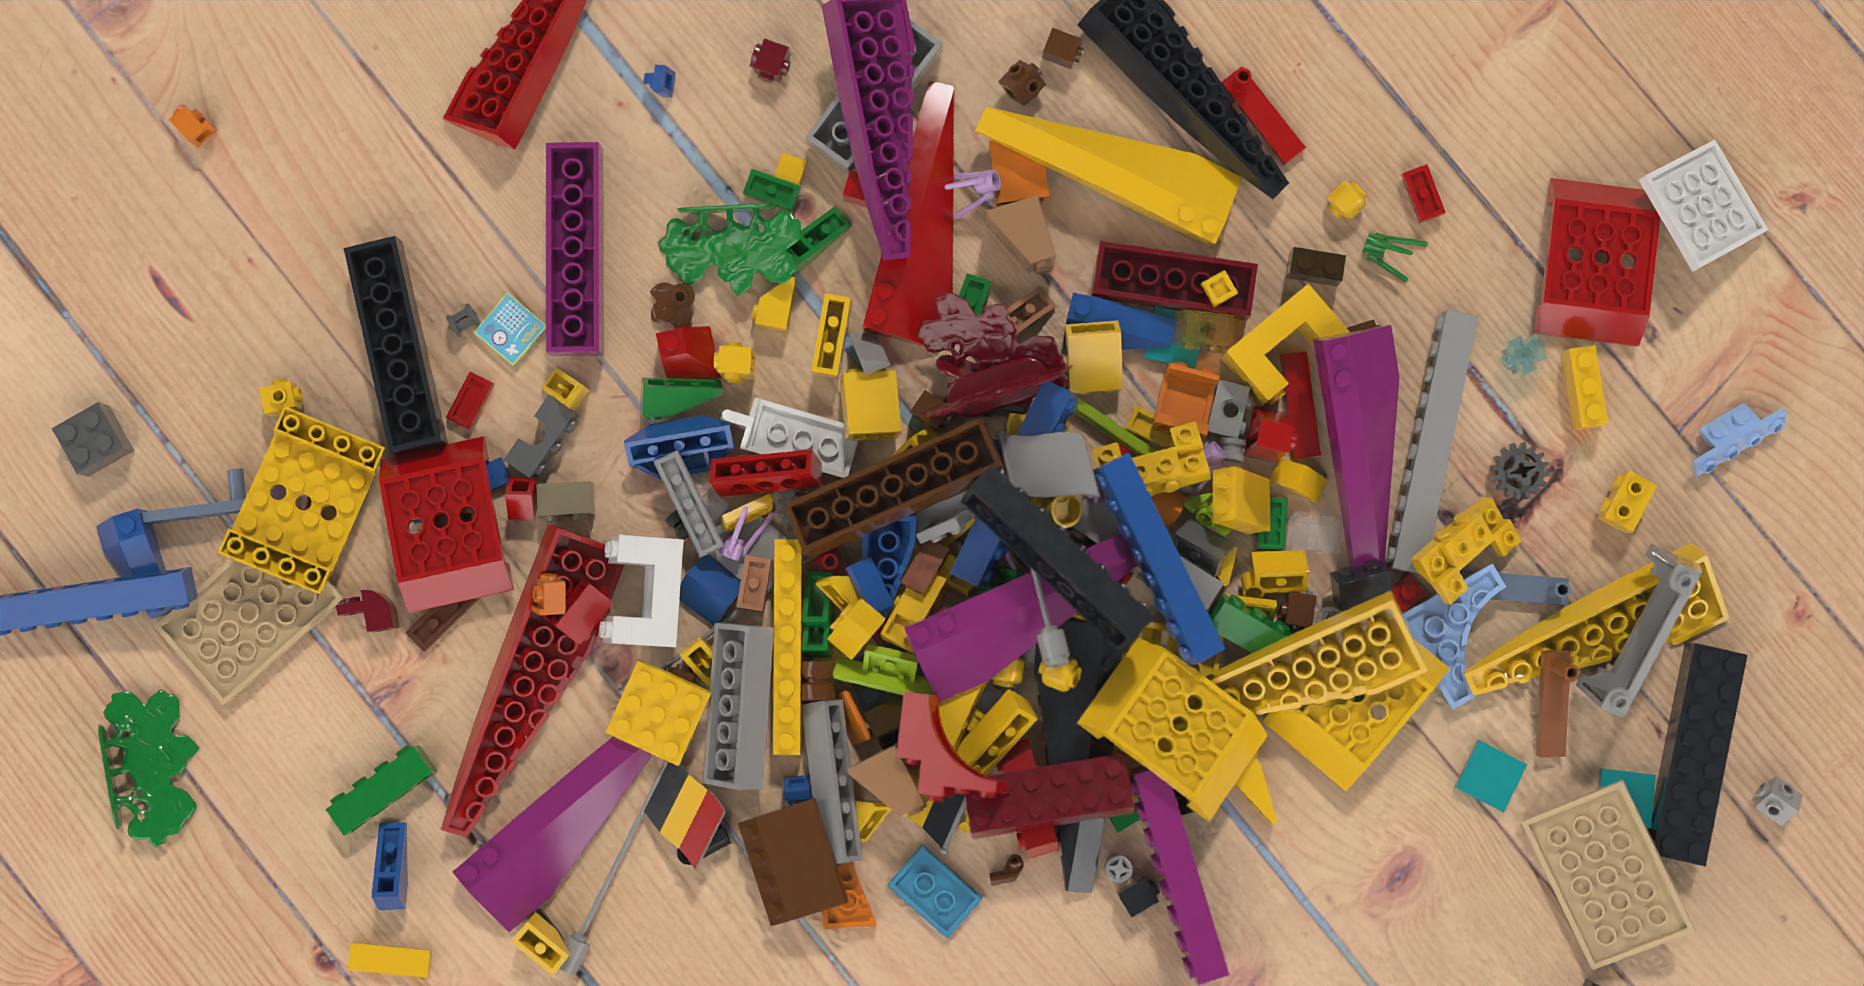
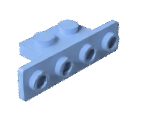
[1693,403,1787,477]

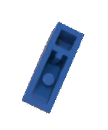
[371,822,408,910]

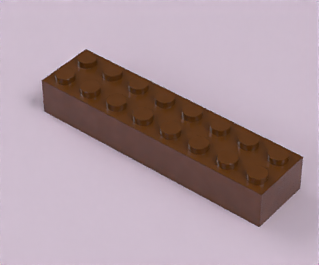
[784,417,1007,559]

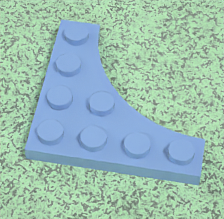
[1402,563,1506,710]

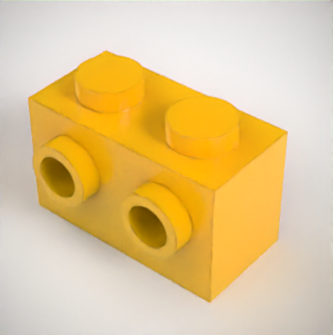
[714,342,756,384]
[1597,470,1658,534]

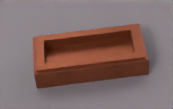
[901,540,951,596]

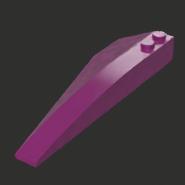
[821,0,915,261]
[904,534,1139,702]
[452,736,652,932]

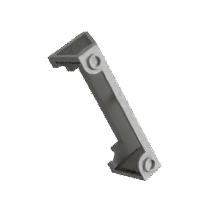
[1576,544,1702,718]

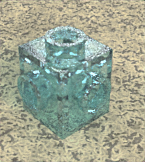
[1501,334,1548,375]

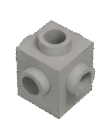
[1755,776,1802,826]

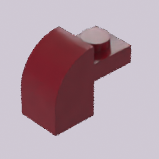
[336,590,399,633]

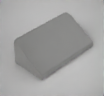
[848,332,890,375]

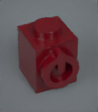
[749,38,791,83]

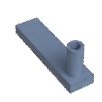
[142,469,246,524]
[1460,570,1571,605]

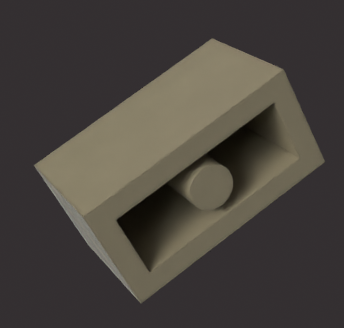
[537,481,595,522]

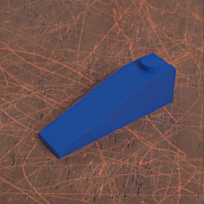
[1062,292,1177,350]
[96,508,173,619]
[862,515,917,621]

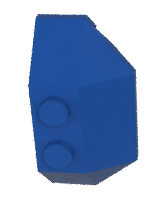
[624,415,734,480]

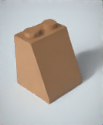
[986,195,1056,274]
[847,743,928,817]

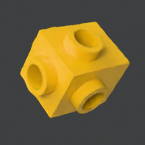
[258,378,304,417]

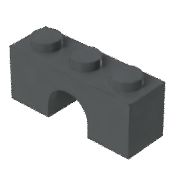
[504,395,579,478]

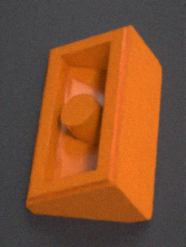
[835,690,871,746]

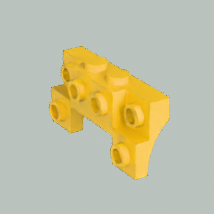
[1092,421,1211,501]
[1410,497,1522,604]
[880,554,974,655]

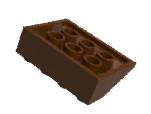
[738,798,849,926]

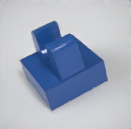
[643,65,676,98]
[783,775,811,806]

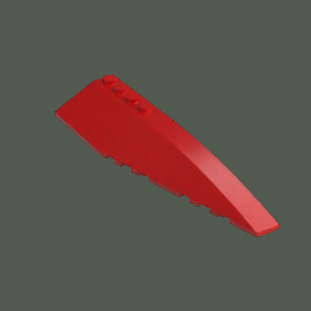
[441,523,624,838]

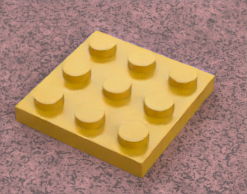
[605,659,712,766]

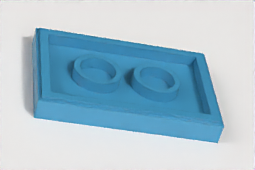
[887,844,983,939]

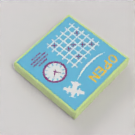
[474,292,546,367]

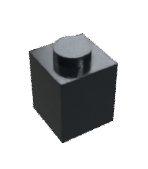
[1116,876,1160,918]

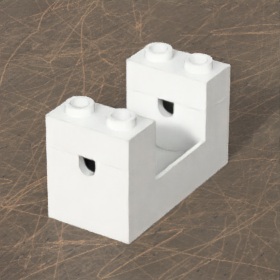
[599,535,683,647]

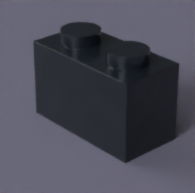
[1330,560,1392,612]

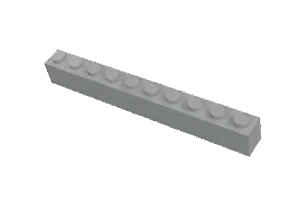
[1386,309,1478,576]

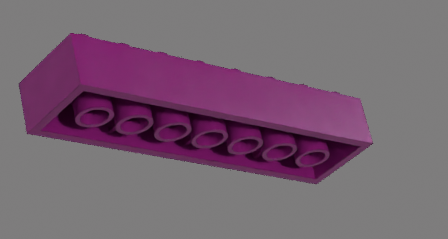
[546,142,604,357]
[1129,765,1230,985]

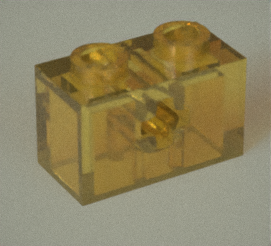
[1173,309,1235,353]

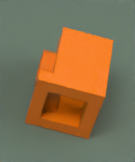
[169,105,217,148]
[532,574,565,615]

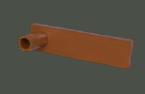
[1536,650,1580,758]

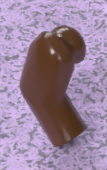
[989,854,1024,886]

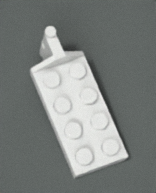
[721,397,858,478]

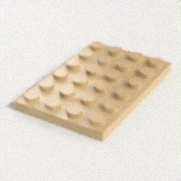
[154,559,346,706]
[1521,779,1695,970]

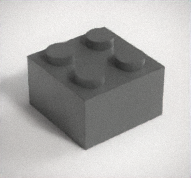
[52,402,134,477]

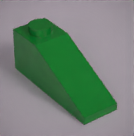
[786,206,852,277]
[640,378,723,420]

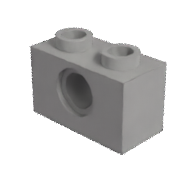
[1207,379,1253,439]

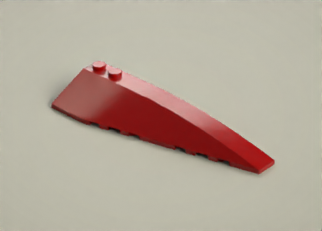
[442,0,587,150]
[863,81,954,347]

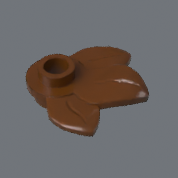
[650,282,695,329]

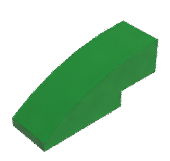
[801,572,835,658]

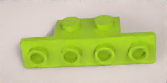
[833,643,934,695]

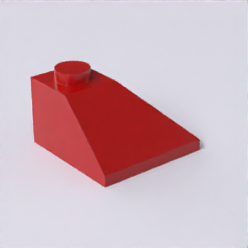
[656,326,721,380]

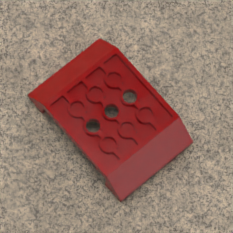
[1533,178,1660,347]
[379,436,514,613]

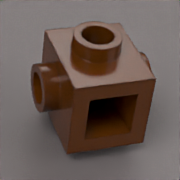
[998,60,1046,107]

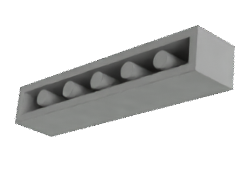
[801,700,863,864]

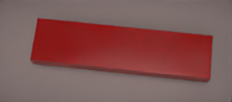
[1279,351,1321,459]

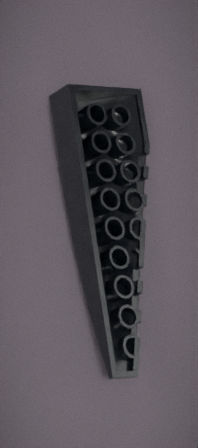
[1077,0,1289,199]
[1034,621,1122,893]

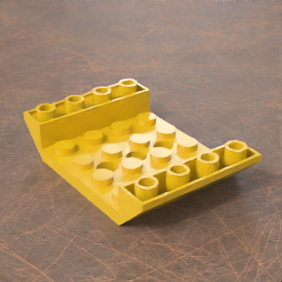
[217,406,385,594]
[1077,638,1268,821]
[1263,639,1450,791]

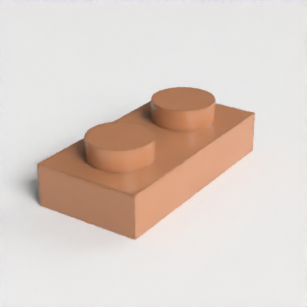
[736,555,772,613]

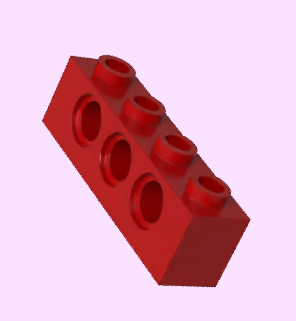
[709,449,822,497]

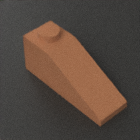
[1007,286,1056,339]

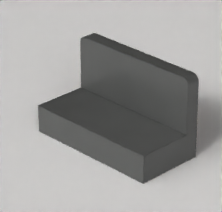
[1172,519,1235,577]

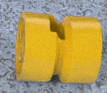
[1034,495,1082,527]

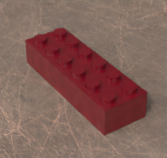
[1091,241,1258,321]
[965,753,1134,839]

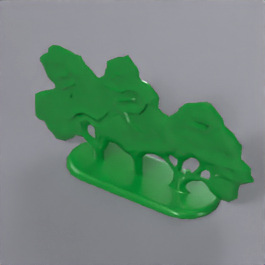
[658,204,801,296]
[98,690,200,848]

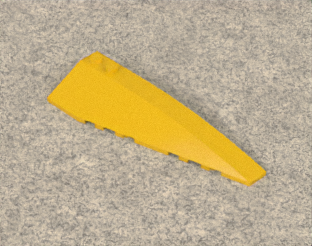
[974,107,1242,248]
[1463,542,1729,696]
[1173,591,1428,729]

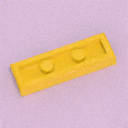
[347,942,432,978]

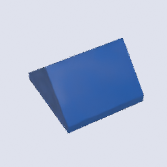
[679,555,741,626]

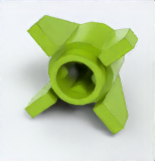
[1183,492,1232,537]

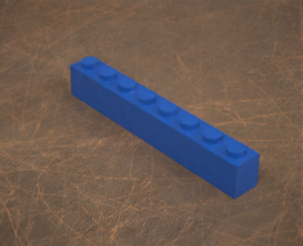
[950,382,1079,589]
[1093,453,1225,664]
[0,567,198,636]

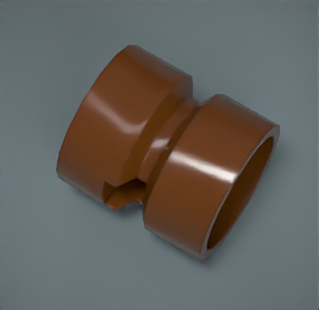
[801,662,835,700]

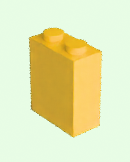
[1065,320,1123,395]
[840,367,902,441]
[1213,466,1270,534]

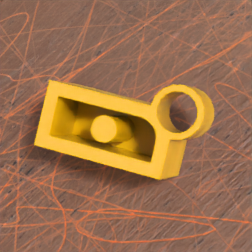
[1241,550,1309,598]
[827,598,886,660]

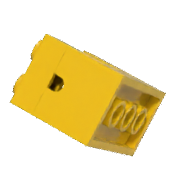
[1221,284,1349,407]

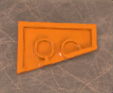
[822,862,877,929]

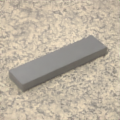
[654,450,725,558]

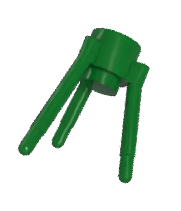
[1362,232,1428,282]

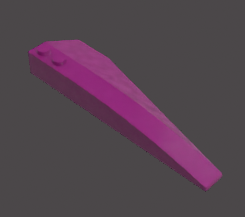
[1313,325,1400,567]

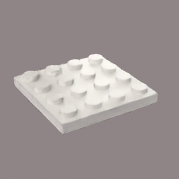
[1639,140,1769,272]

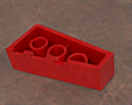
[996,738,1059,859]

